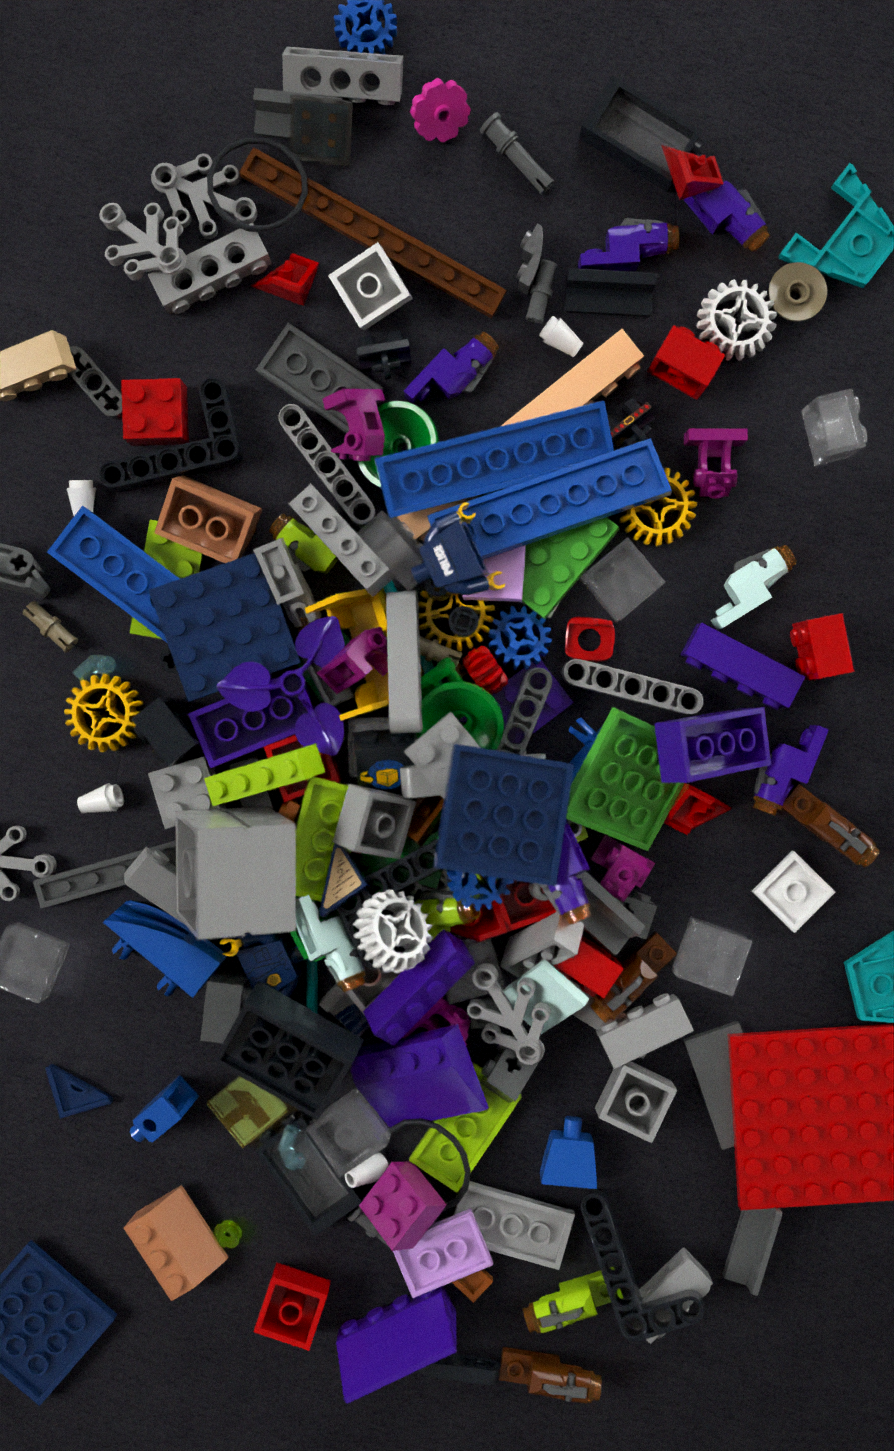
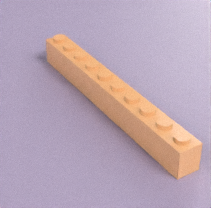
[395,329,644,543]

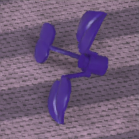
[217,616,345,756]

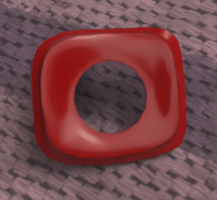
[565,617,615,662]

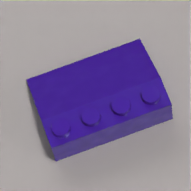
[349,1024,489,1128]
[336,1286,457,1404]

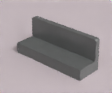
[253,88,343,140]
[570,872,645,955]
[722,1207,782,1296]

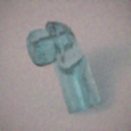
[72,655,116,681]
[278,1125,305,1170]

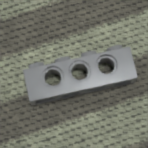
[282,47,403,105]
[148,222,272,315]
[289,484,394,597]

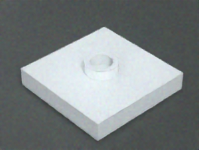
[752,851,835,933]

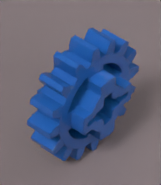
[334,0,397,54]
[488,606,552,670]
[447,870,514,911]

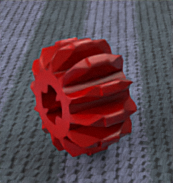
[463,645,508,695]

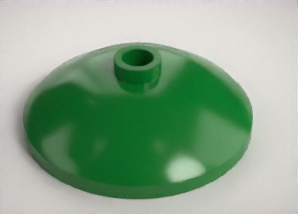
[358,401,439,487]
[416,681,504,751]

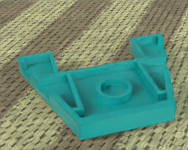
[778,163,894,288]
[844,930,894,1023]

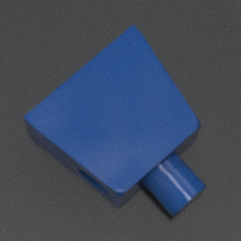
[130,1075,199,1142]
[540,1116,597,1189]

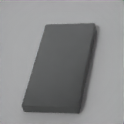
[256,323,384,434]
[683,1021,743,1150]

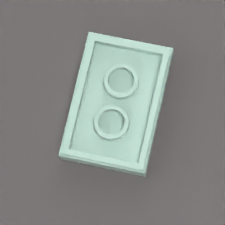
[503,959,589,1034]

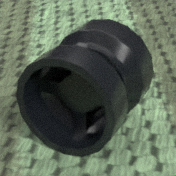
[449,606,478,638]

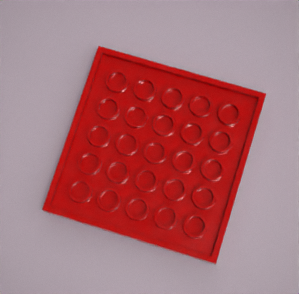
[728,1023,894,1210]

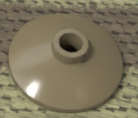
[768,262,827,322]

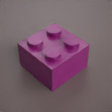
[359,1161,447,1251]

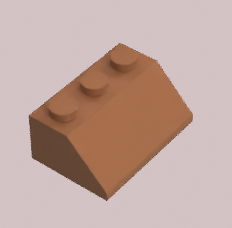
[154,475,263,563]
[124,1185,228,1301]

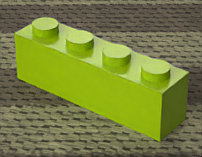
[204,743,325,806]

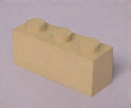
[0,330,77,401]

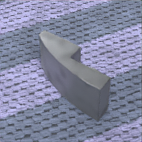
[516,223,543,295]

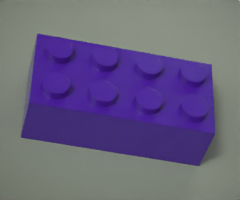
[188,669,316,768]
[654,707,771,783]

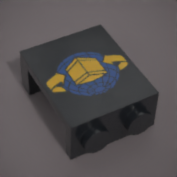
[354,729,418,801]

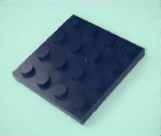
[149,553,301,702]
[433,744,574,887]
[0,1240,117,1406]

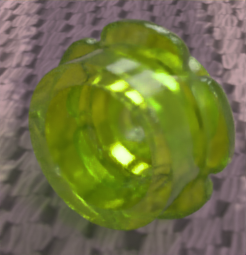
[214,1220,242,1249]

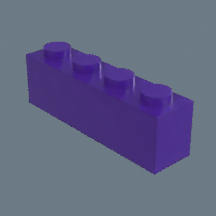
[680,622,805,710]
[363,929,476,1046]

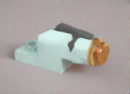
[711,545,796,630]
[296,895,366,993]

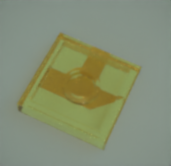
[207,1076,288,1148]

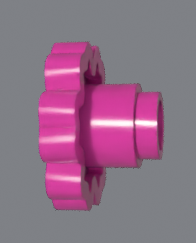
[410,78,471,142]

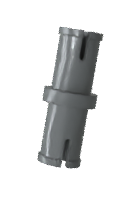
[525,260,558,324]

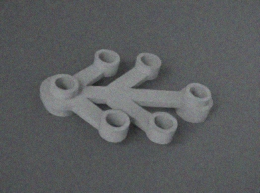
[151,153,258,239]
[99,202,187,280]
[0,825,57,901]
[467,963,551,1065]

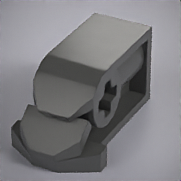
[0,543,51,599]

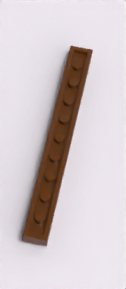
[239,147,507,319]

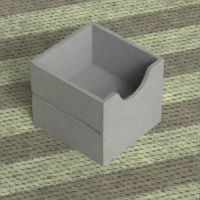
[175,806,296,940]

